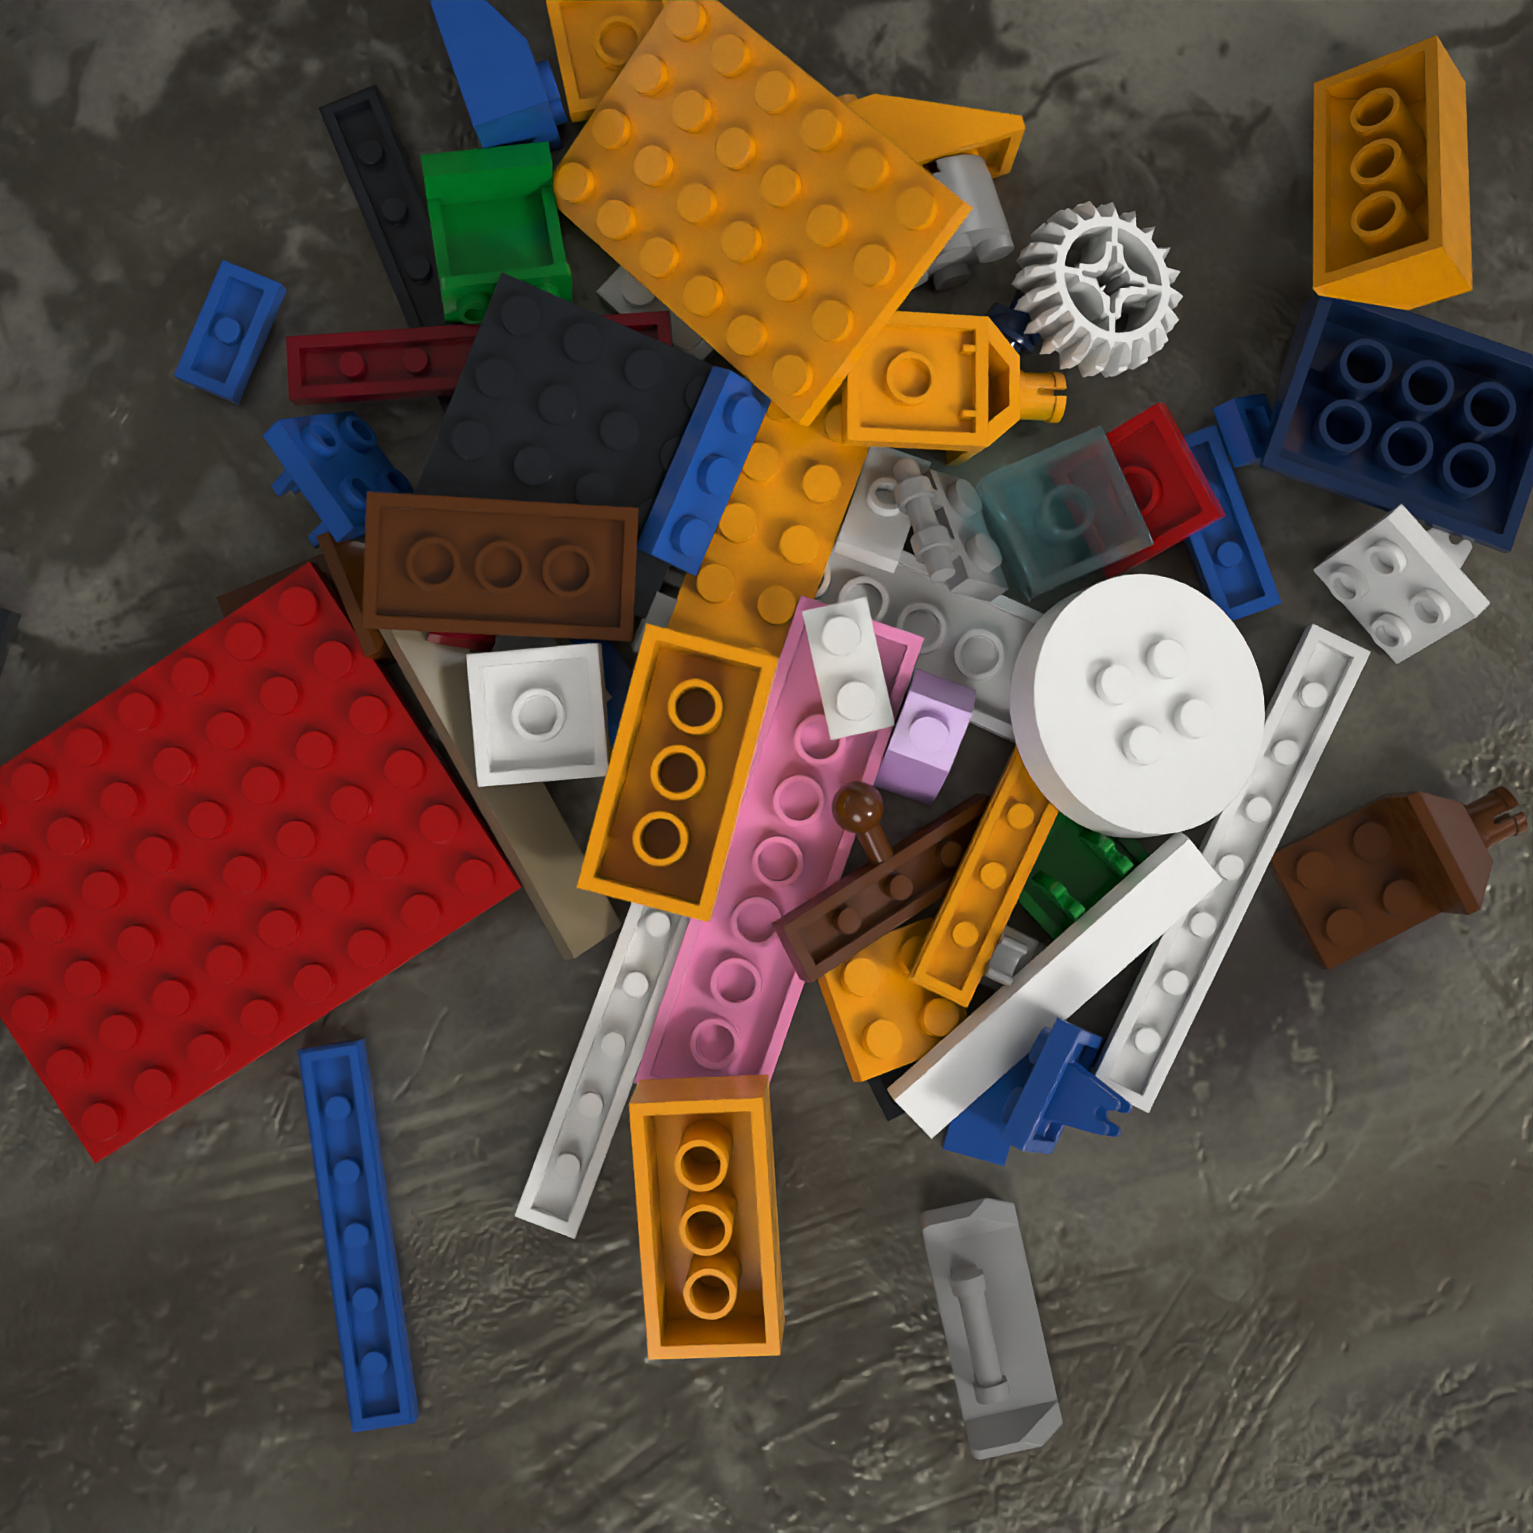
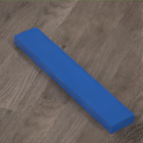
[297,1038,419,1433]

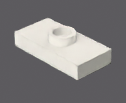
[833,447,931,574]

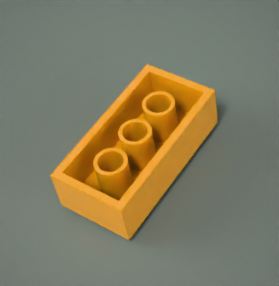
[576,623,778,922]
[629,1074,785,1360]

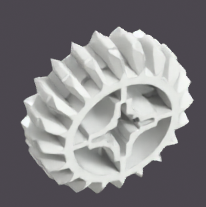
[1012,201,1183,378]

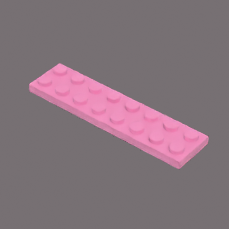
[634,595,924,1084]

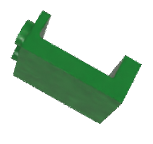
[420,141,572,324]

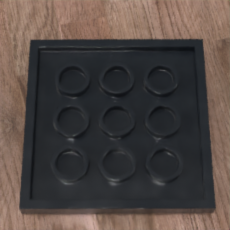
[414,272,715,619]

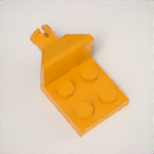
[841,311,1067,466]

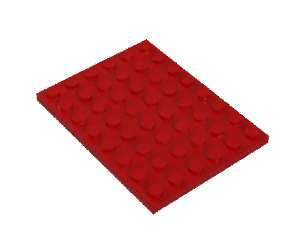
[0,562,523,1164]

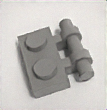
[892,458,1009,602]

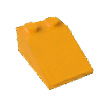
[838,94,1026,179]

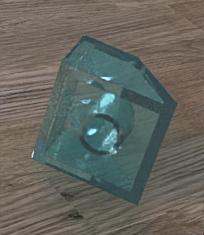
[975,425,1154,605]

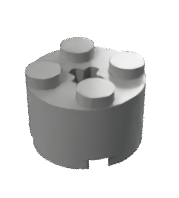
[914,154,1015,291]

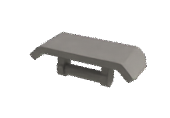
[919,1198,1063,1460]

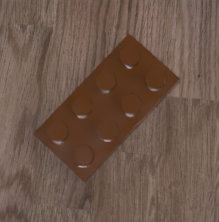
[362,492,639,641]

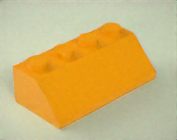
[1313,35,1473,310]

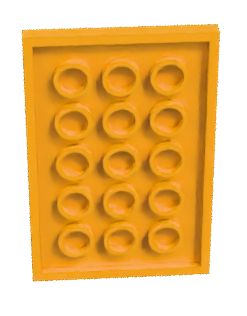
[540,0,973,427]

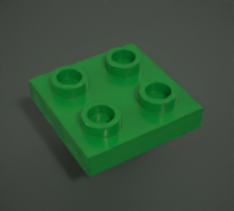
[1017,811,1150,941]

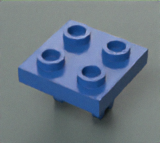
[262,410,413,549]
[1000,1018,1132,1154]

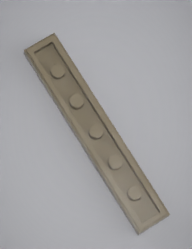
[379,629,622,960]

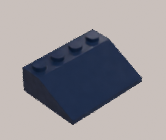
[1259,292,1533,553]

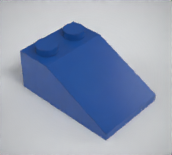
[430,0,567,152]

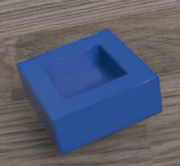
[1213,393,1272,468]

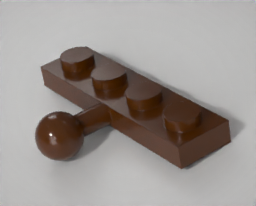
[772,781,990,983]

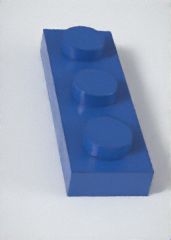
[637,366,771,576]
[1183,424,1282,621]

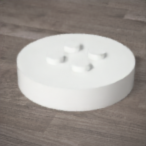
[1010,574,1265,838]

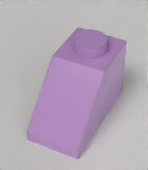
[873,668,976,807]

